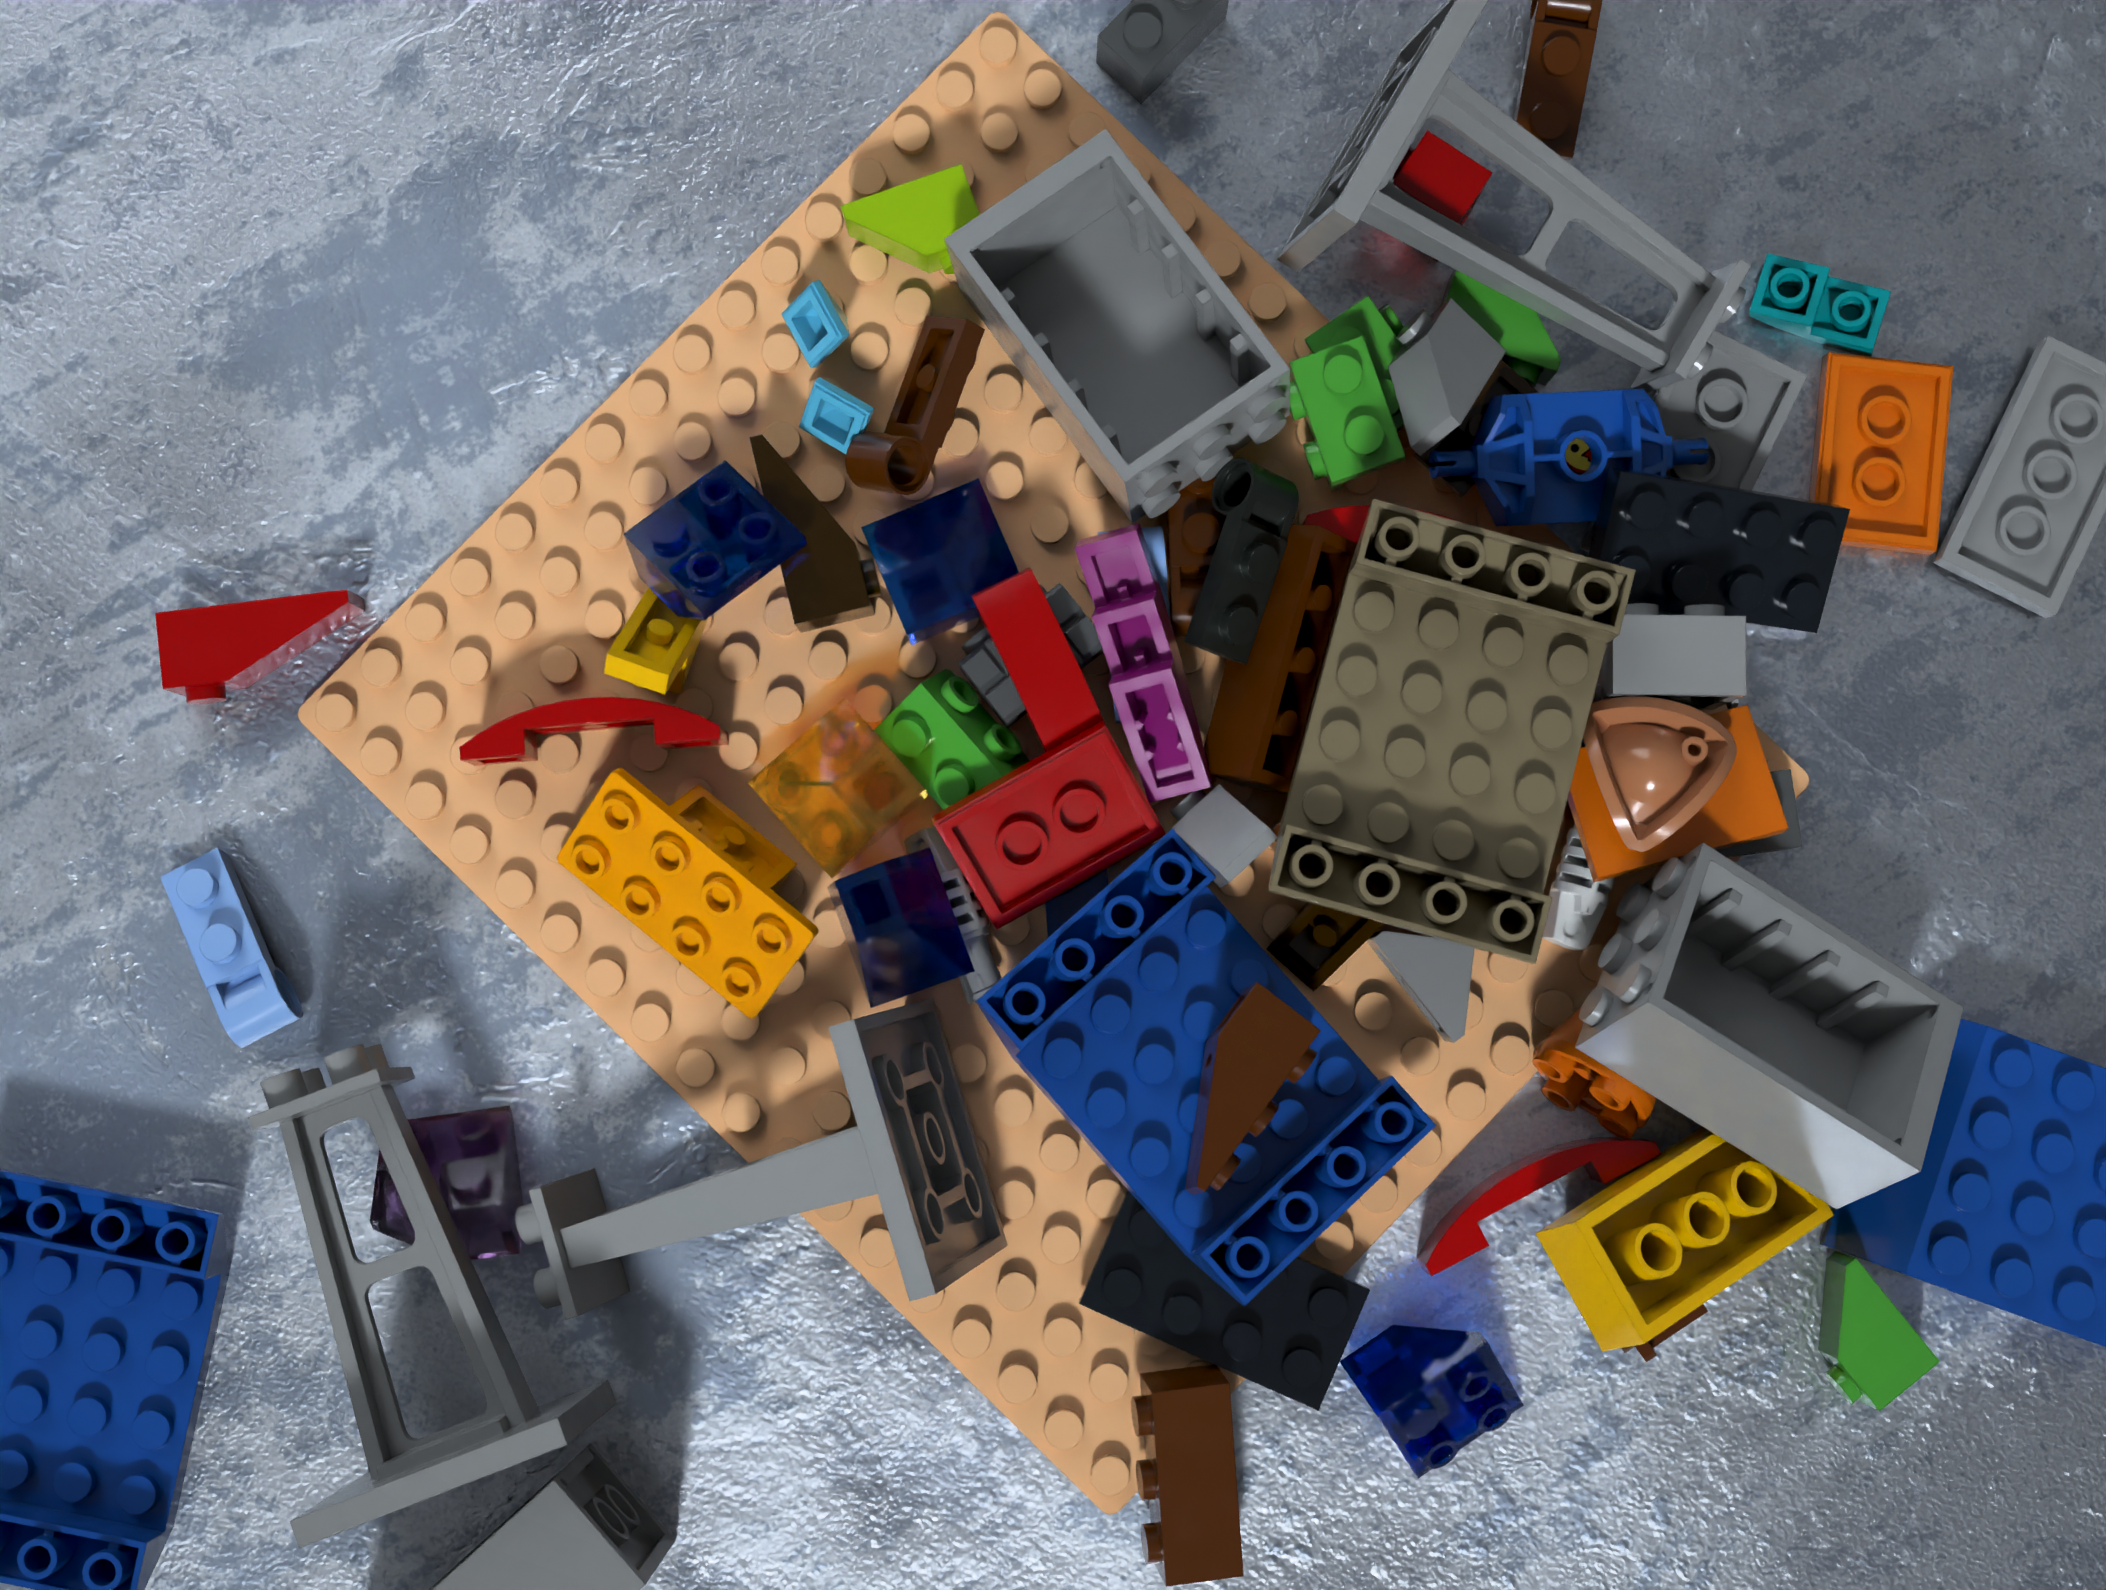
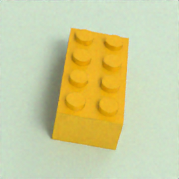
[1535,1126,1834,1352]

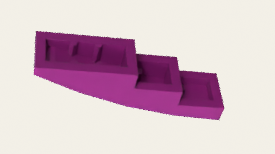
[1075,523,1212,803]

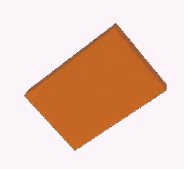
[1809,352,1954,555]
[1568,705,1789,882]

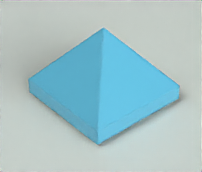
[782,280,850,368]
[799,377,874,454]

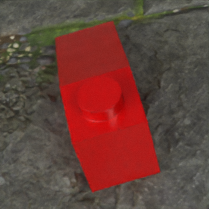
[155,589,365,704]

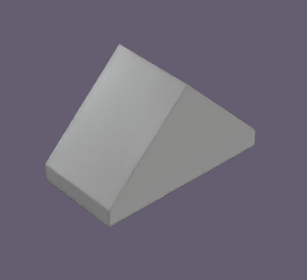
[1366,931,1474,1043]

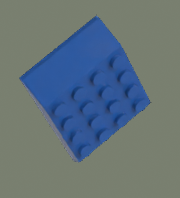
[1820,1019,2106,1348]

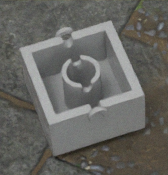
[1592,603,1747,710]

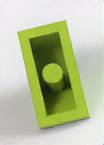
[841,164,980,274]

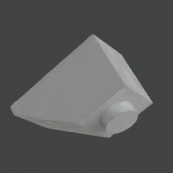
[1388,298,1506,456]
[1169,785,1278,888]

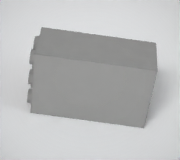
[944,129,1290,524]
[1575,843,1964,1209]
[429,1443,676,1590]

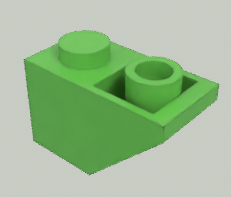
[1440,269,1561,388]

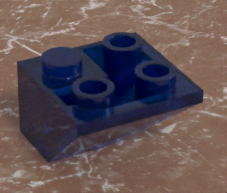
[623,460,807,620]
[861,478,1019,646]
[827,847,975,1008]
[1340,1325,1524,1478]

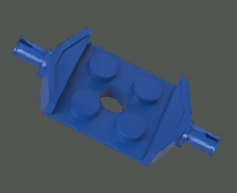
[1429,389,1709,527]

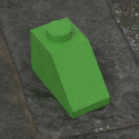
[1818,1251,1940,1411]

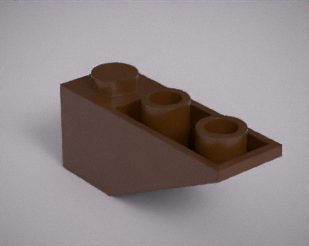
[1185,982,1321,1195]

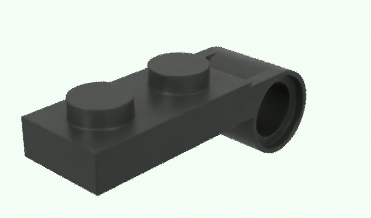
[1184,458,1299,664]

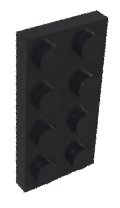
[1588,467,1850,633]
[1079,1189,1370,1411]

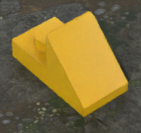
[604,581,712,694]

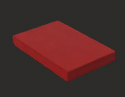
[931,720,1166,930]

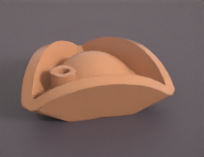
[1583,696,1737,852]

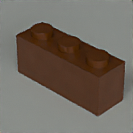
[1131,1364,1244,1587]

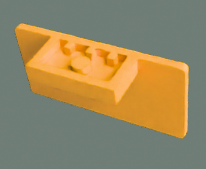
[557,768,819,1019]

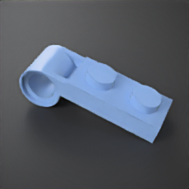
[160,848,303,1048]

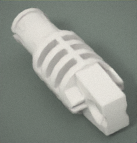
[1543,824,1615,950]

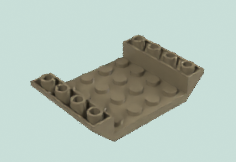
[1268,499,1636,964]

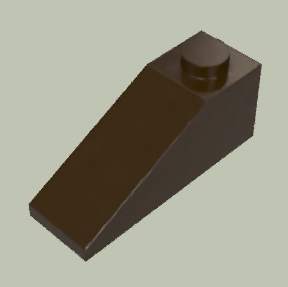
[749,434,882,633]

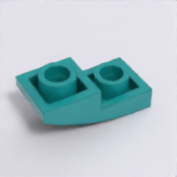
[1749,253,1891,357]

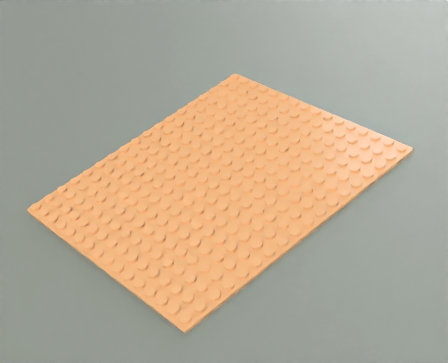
[298,12,1809,1515]

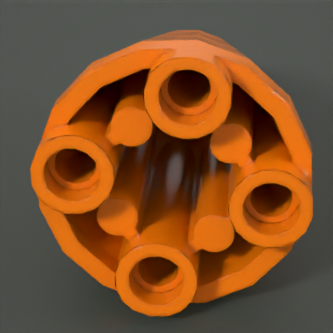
[1532,1006,1656,1139]

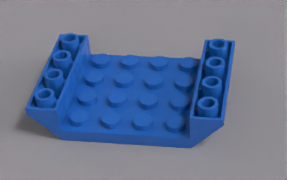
[976,828,1436,1306]
[0,1169,230,1590]

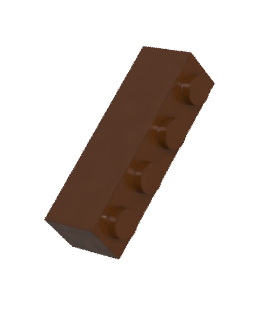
[1204,524,1357,793]

